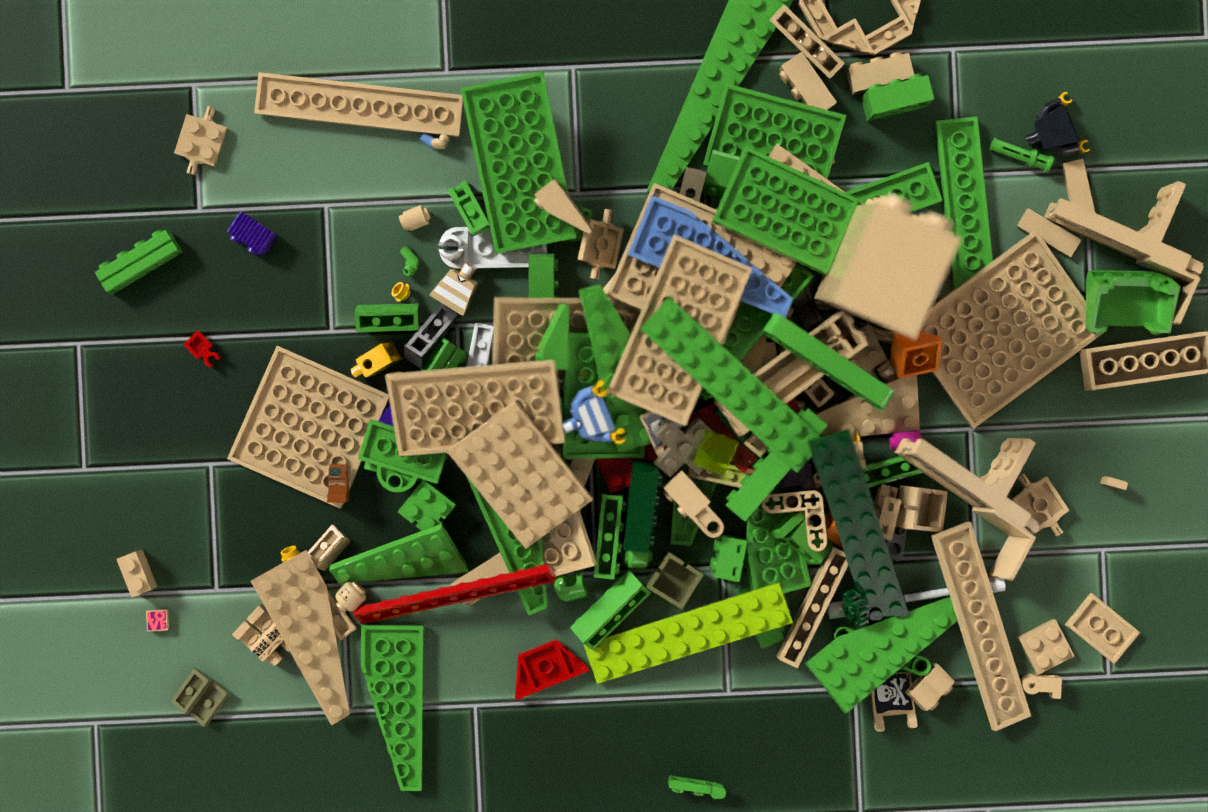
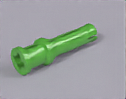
[989,138,1054,174]

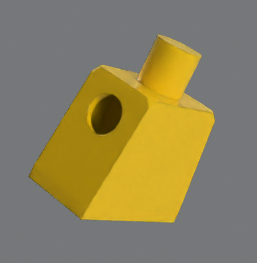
[351,342,402,379]

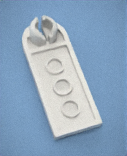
[439,227,547,269]

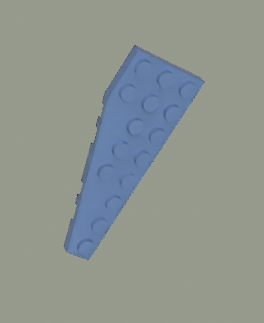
[628,195,793,318]

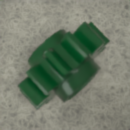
[841,589,870,626]

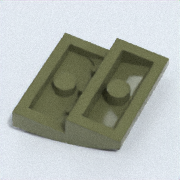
[170,668,231,727]

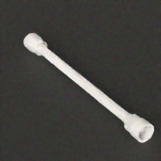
[827,576,1005,619]

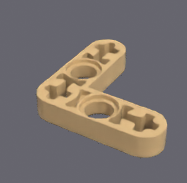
[762,490,827,551]

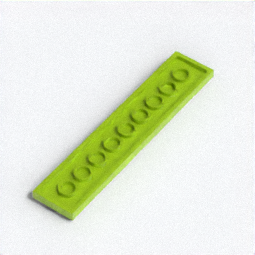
[584,582,793,684]

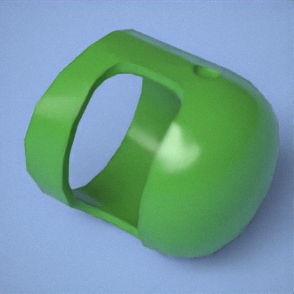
[554,569,588,602]

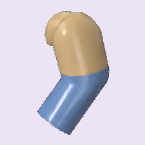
[420,133,450,149]

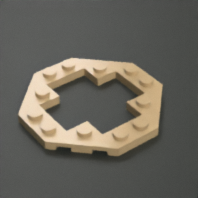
[798,0,921,56]

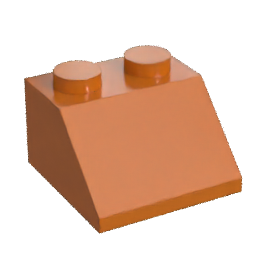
[890,331,943,379]

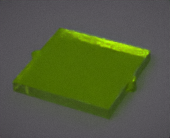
[693,430,739,475]

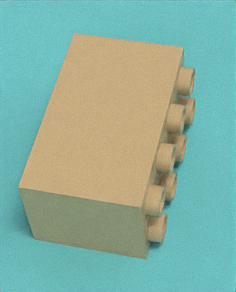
[812,194,961,339]

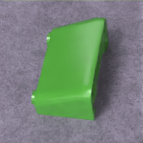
[1086,270,1180,335]

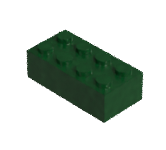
[623,458,662,553]

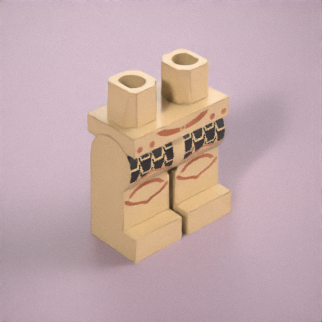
[232,604,290,666]

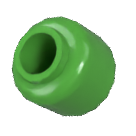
[621,548,653,569]

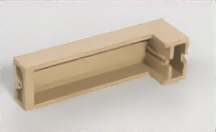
[714,310,868,436]

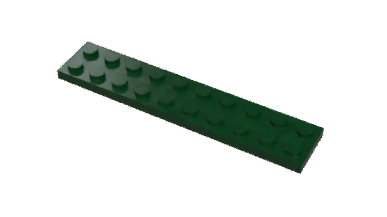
[808,429,909,626]

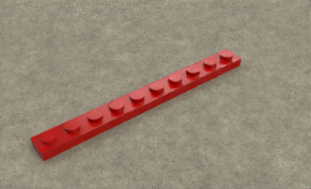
[353,564,556,624]

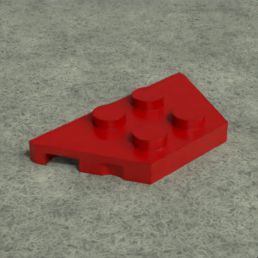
[515,638,590,700]

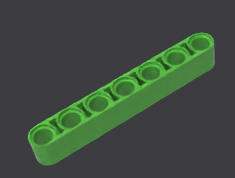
[763,313,895,411]

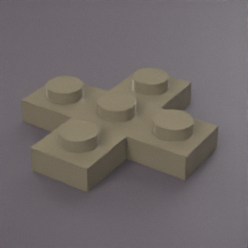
[654,417,714,477]

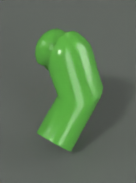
[399,246,419,277]

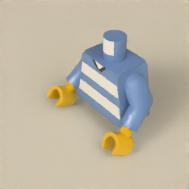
[562,380,627,444]

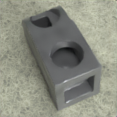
[885,527,907,562]

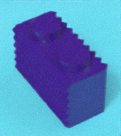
[227,211,278,256]

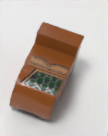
[327,464,349,503]

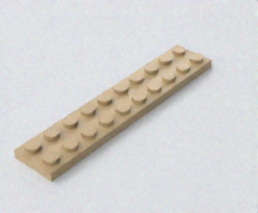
[254,72,463,137]
[931,522,1031,731]

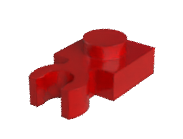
[183,330,221,367]

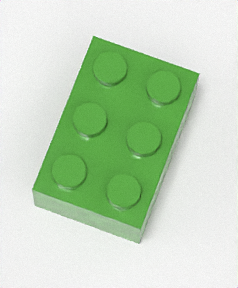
[861,73,934,122]

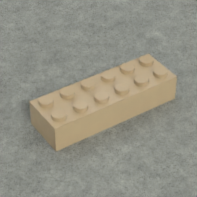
[1079,331,1208,391]

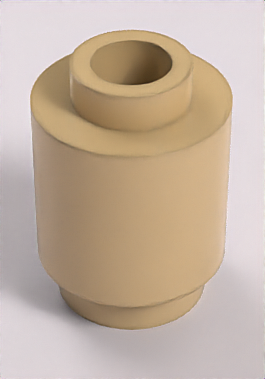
[399,205,431,231]

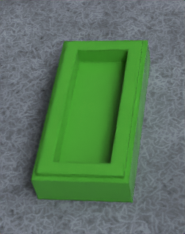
[770,506,806,538]

